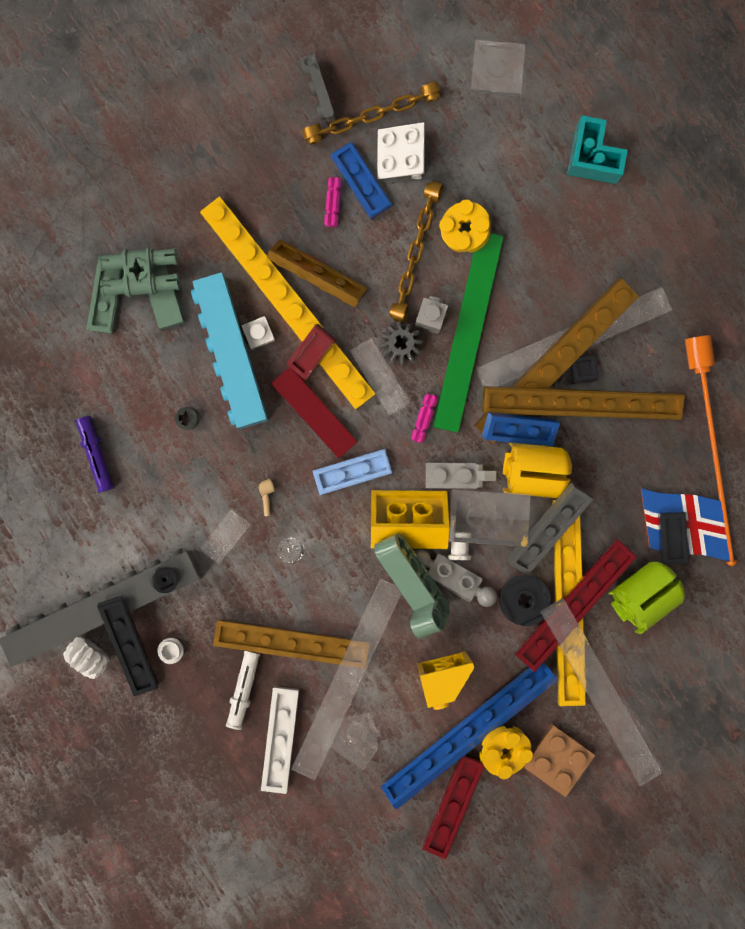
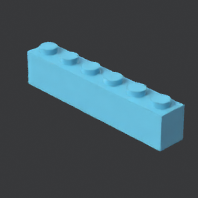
[191,272,269,430]

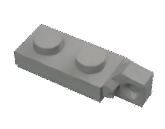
[425,463,496,489]

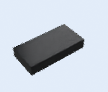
[658,512,689,565]

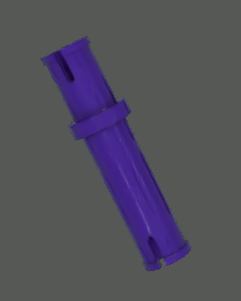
[74,416,114,493]

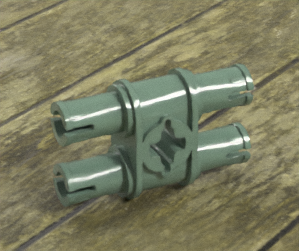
[98,247,180,297]

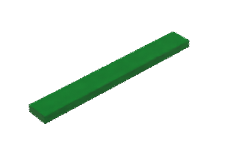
[433,234,504,433]

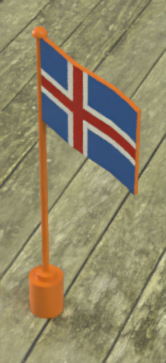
[640,335,737,566]

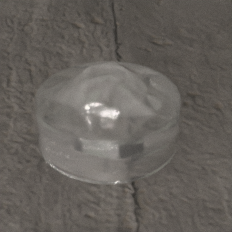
[277,537,304,564]

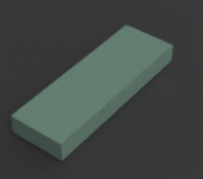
[140,249,185,330]
[86,260,124,335]

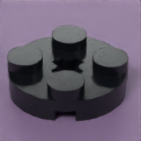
[499,574,551,626]

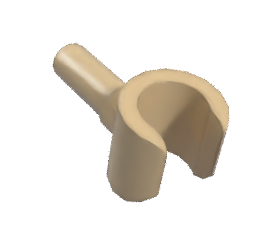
[259,479,275,516]

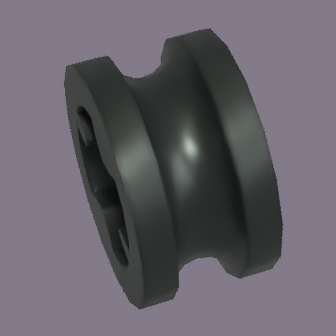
[175,407,200,430]

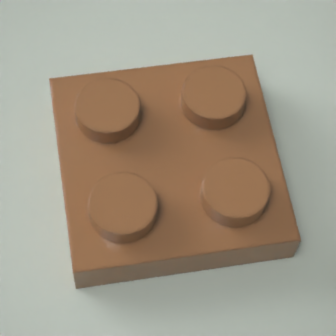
[524,724,595,797]

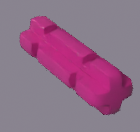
[324,177,342,228]
[411,394,438,443]

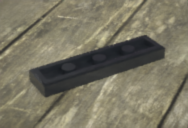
[97,595,159,696]

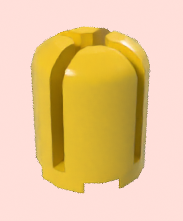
[503,443,572,498]

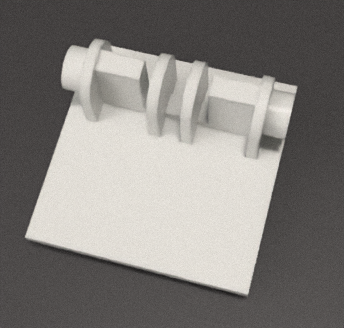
[377,122,425,180]

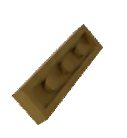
[267,239,367,307]

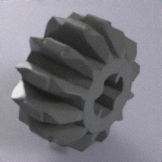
[379,322,423,366]

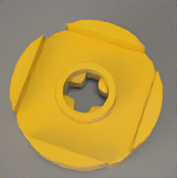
[439,200,491,253]
[480,726,533,779]

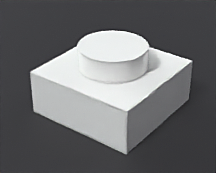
[242,316,275,350]

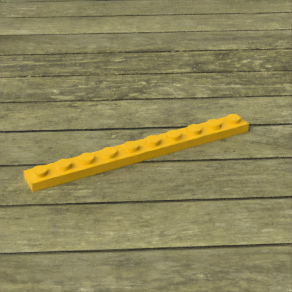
[200,196,376,410]

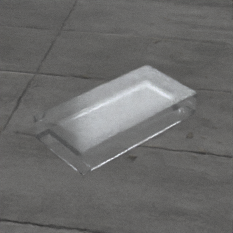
[199,509,252,564]

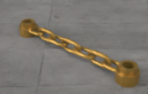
[301,81,441,145]
[389,181,443,324]

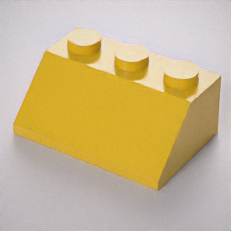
[371,490,450,549]
[417,651,474,710]

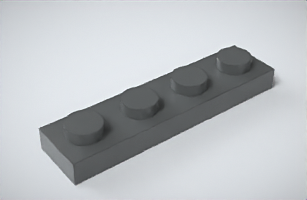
[506,482,594,575]

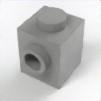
[415,296,448,334]

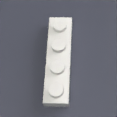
[261,686,299,794]

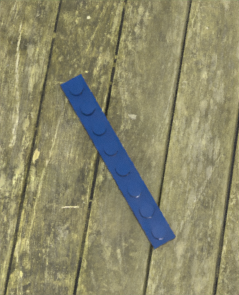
[381,662,558,809]

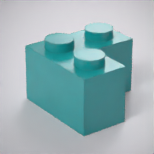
[567,116,628,184]

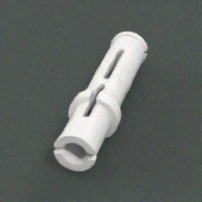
[226,651,261,730]

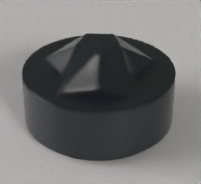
[150,566,178,593]

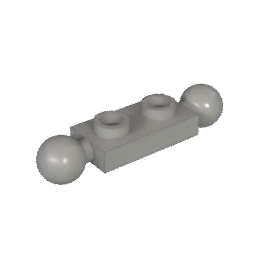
[414,549,497,607]

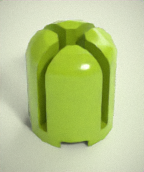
[608,561,686,634]

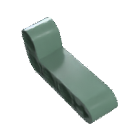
[374,533,450,639]

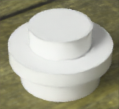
[158,638,184,664]

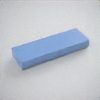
[313,449,392,495]

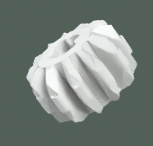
[63,637,110,679]

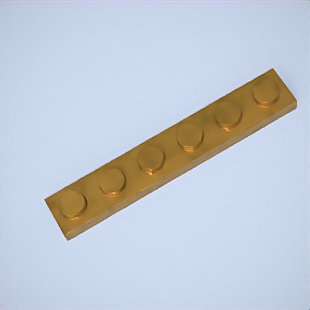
[213,619,369,668]

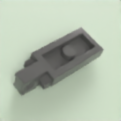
[300,53,337,126]

